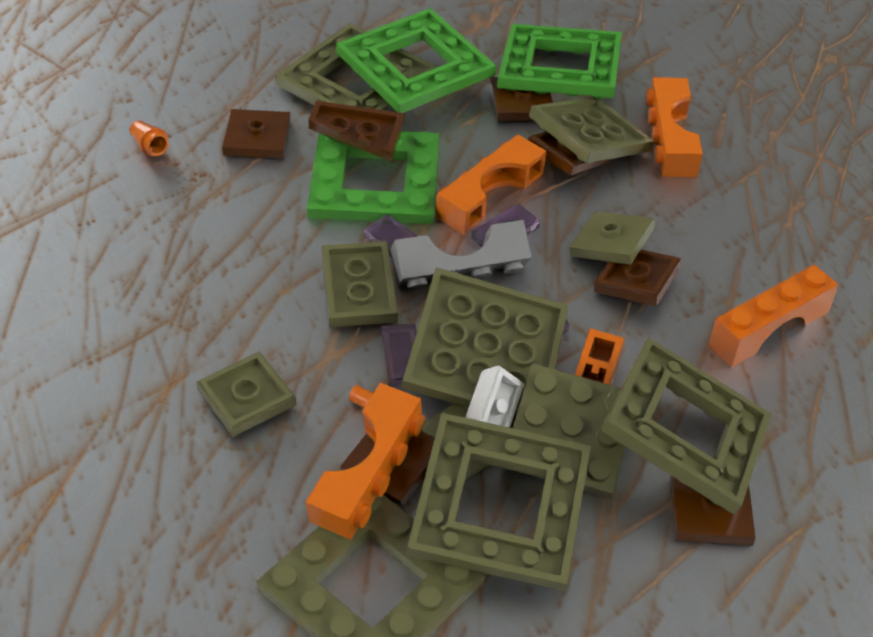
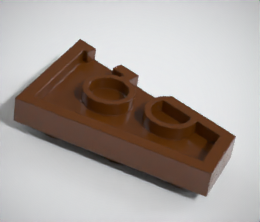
[308,101,405,162]

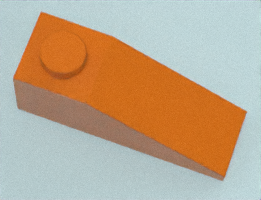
[575,328,625,386]

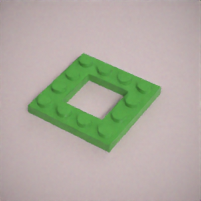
[336,8,497,113]
[497,24,622,99]
[307,131,439,224]

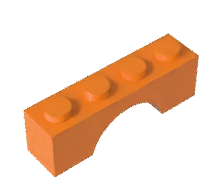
[645,77,703,177]
[436,134,546,236]
[708,264,839,368]
[305,382,425,540]

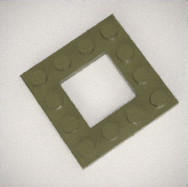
[275,23,437,111]
[600,337,772,514]
[406,412,591,592]
[256,495,485,637]

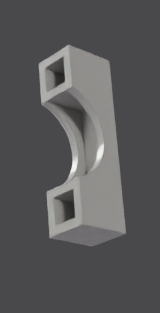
[390,220,532,289]

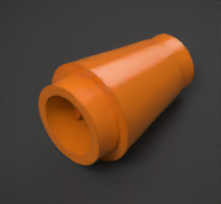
[129,120,169,156]

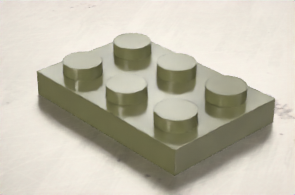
[322,241,398,327]

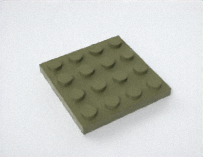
[401,267,569,421]

